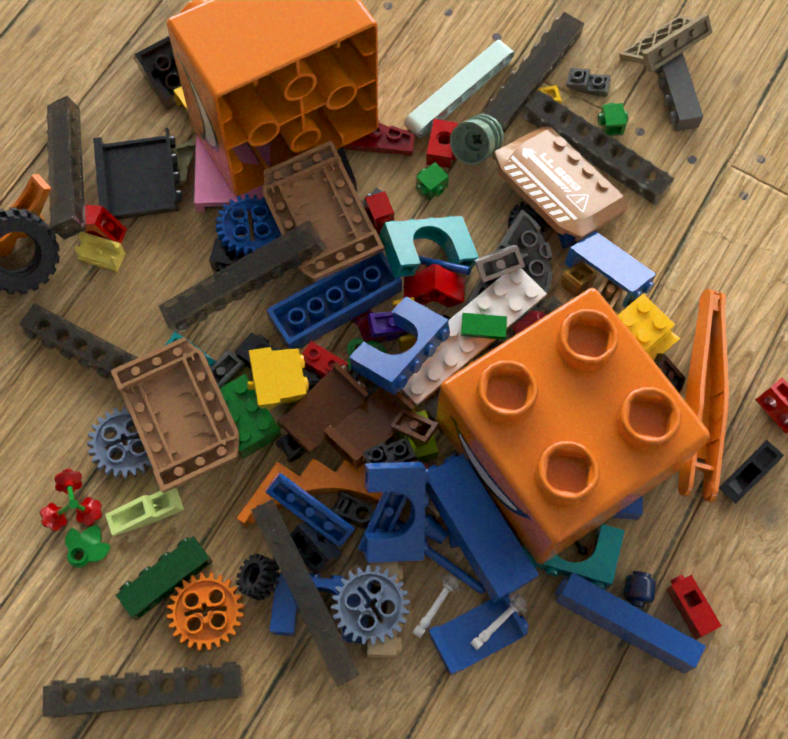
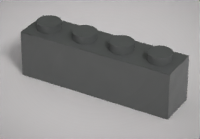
[654,52,703,131]

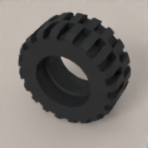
[0,207,60,295]

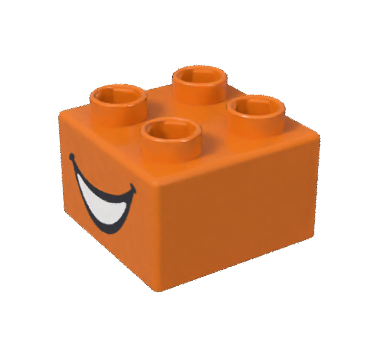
[166,0,378,197]
[436,288,710,564]

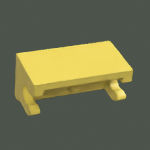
[75,232,125,272]

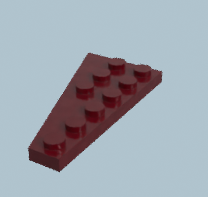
[339,120,415,156]

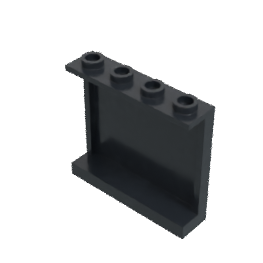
[93,128,183,220]

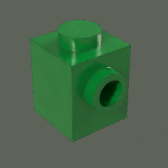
[597,103,628,137]
[416,163,449,201]

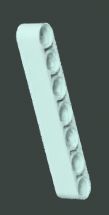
[404,40,515,138]

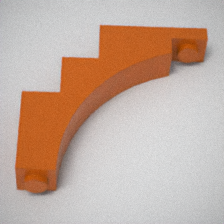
[237,458,383,528]

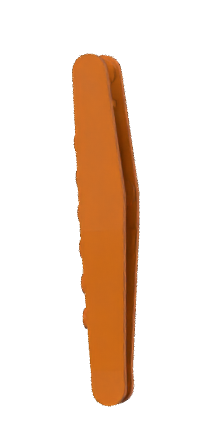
[678,289,729,502]

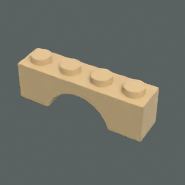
[367,561,403,658]

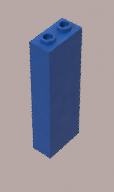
[425,454,539,603]
[555,573,706,673]

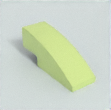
[105,488,184,536]

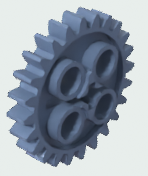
[87,406,153,480]
[331,565,410,646]

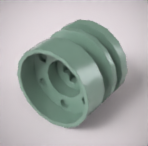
[450,114,504,165]

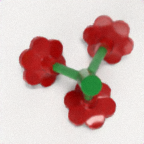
[40,468,102,532]

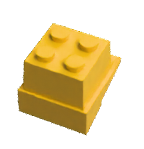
[618,294,680,361]
[247,347,309,411]

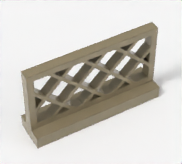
[619,14,713,72]

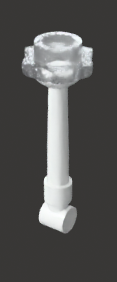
[413,574,462,638]
[470,593,528,650]

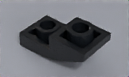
[363,437,417,463]

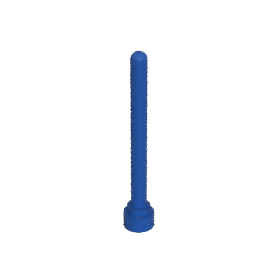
[393,519,486,594]

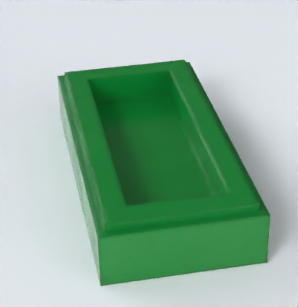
[461,313,507,340]

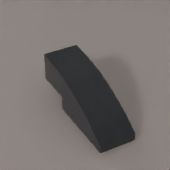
[719,440,784,504]

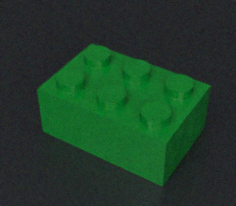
[220,374,282,459]

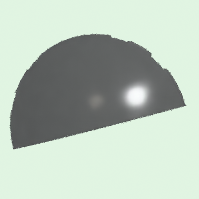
[462,210,553,321]

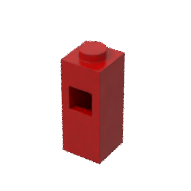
[666,574,722,640]

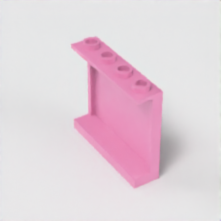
[194,135,271,212]

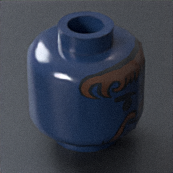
[623,571,656,608]

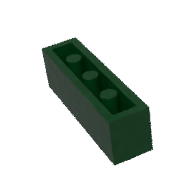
[115,536,213,621]

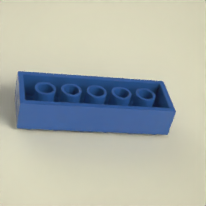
[266,252,402,349]

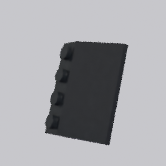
[133,36,182,109]

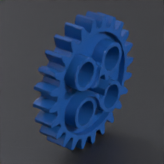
[216,194,283,258]

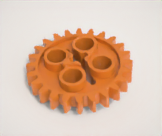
[167,572,245,651]

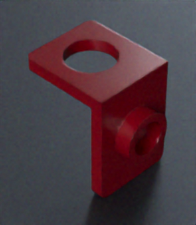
[351,310,386,343]

